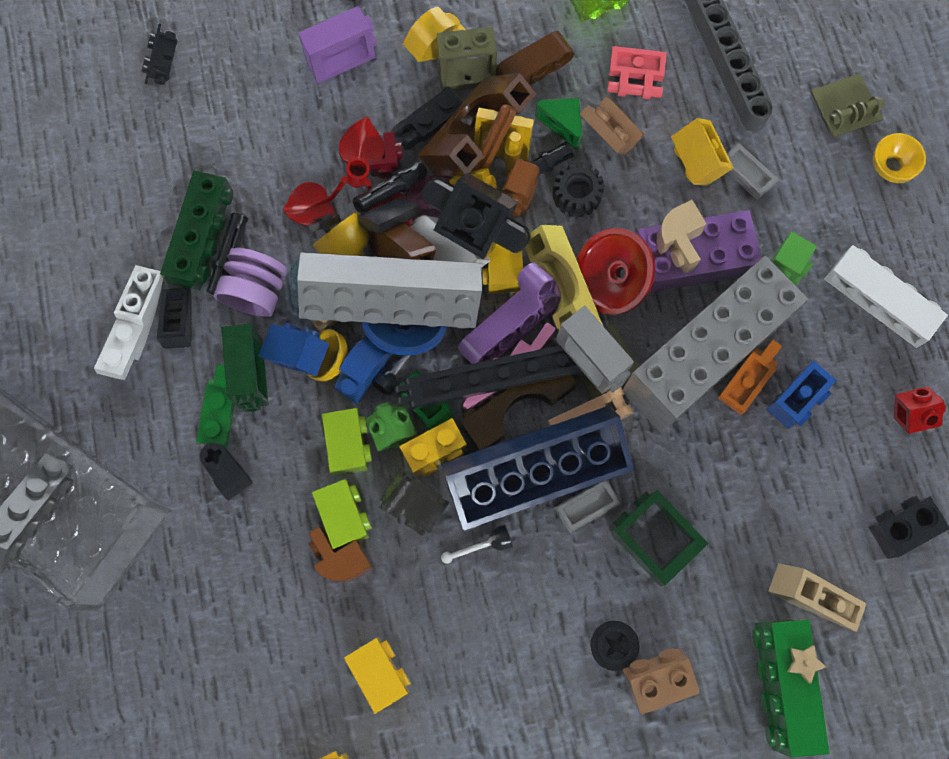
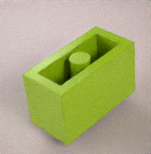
[322,408,372,476]
[312,479,372,551]

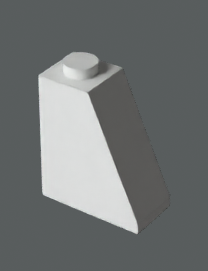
[410,215,491,268]

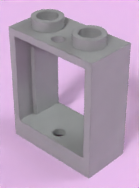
[556,305,634,394]

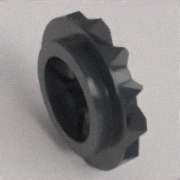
[590,621,640,671]

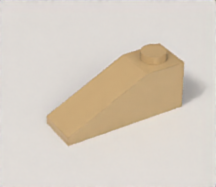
[768,563,866,632]

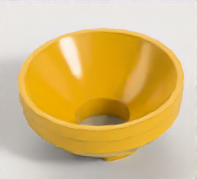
[872,133,926,183]
[307,329,349,382]

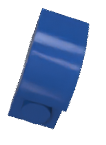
[334,336,392,404]

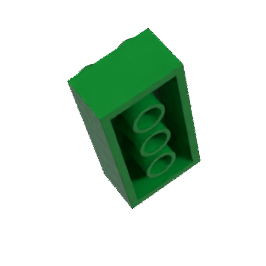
[752,620,830,758]

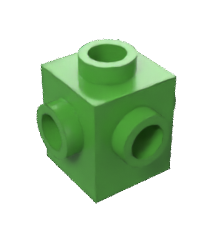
[365,402,417,451]

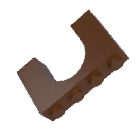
[417,73,536,176]

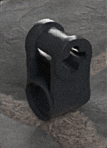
[200,443,253,501]

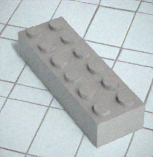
[297,253,482,328]

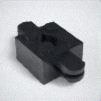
[422,173,531,259]

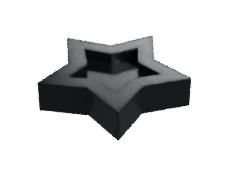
[308,213,341,233]

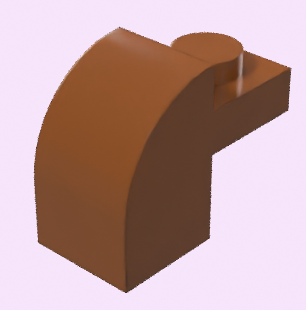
[309,527,373,582]

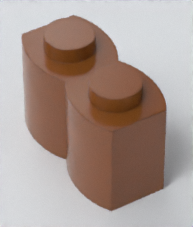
[502,158,540,218]

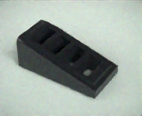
[157,287,192,349]

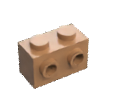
[622,648,700,715]

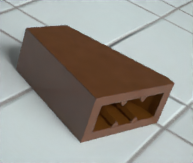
[369,222,437,260]

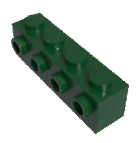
[160,170,233,291]

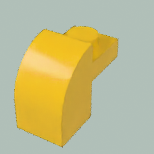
[402,7,466,62]

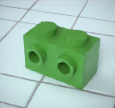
[770,231,817,286]

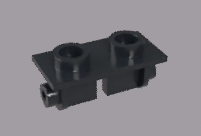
[141,24,178,85]

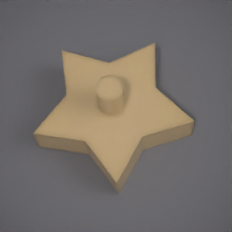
[787,645,826,684]

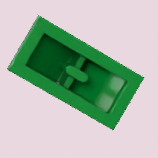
[535,98,582,150]

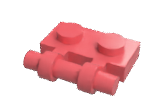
[607,46,667,100]

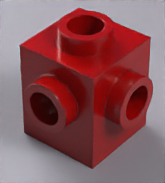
[894,386,946,434]

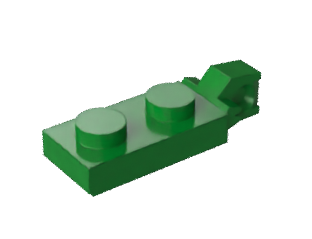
[196,364,235,447]

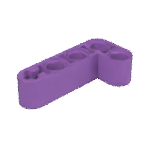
[458,262,561,364]

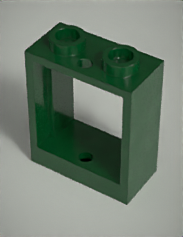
[221,323,269,412]
[610,490,709,587]

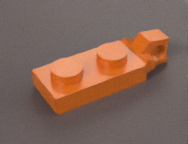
[718,340,782,415]

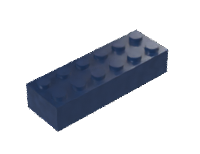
[441,406,634,530]

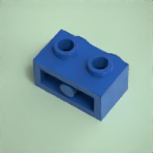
[259,323,329,376]
[766,361,837,429]

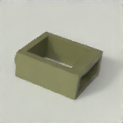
[437,27,497,91]

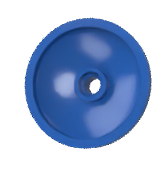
[361,322,447,355]

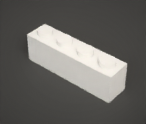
[824,245,948,348]

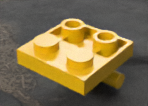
[474,108,534,175]

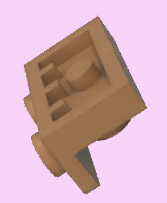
[580,97,644,155]

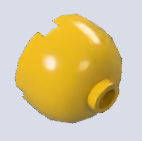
[312,211,370,256]

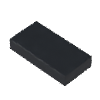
[358,197,420,234]

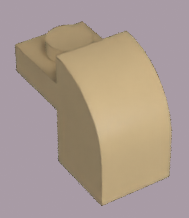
[656,200,707,274]

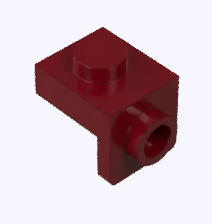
[369,132,403,178]

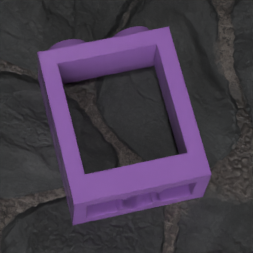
[298,6,377,83]

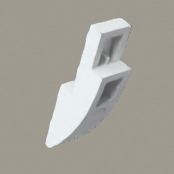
[94,265,163,380]

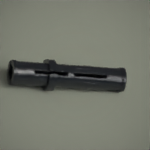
[352,161,428,214]
[206,212,248,295]

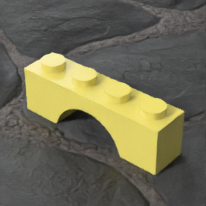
[525,225,603,332]

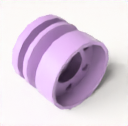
[213,248,288,317]

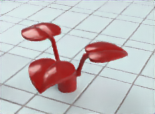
[283,117,414,227]

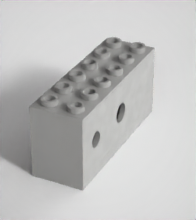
[623,256,808,433]

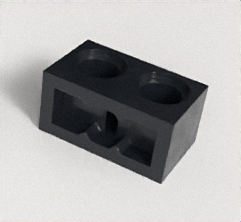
[868,495,949,559]

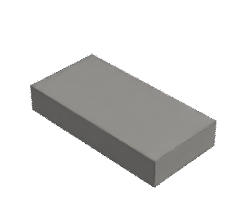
[727,143,779,201]
[554,480,621,534]

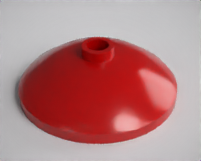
[577,228,655,315]

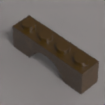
[461,375,577,451]

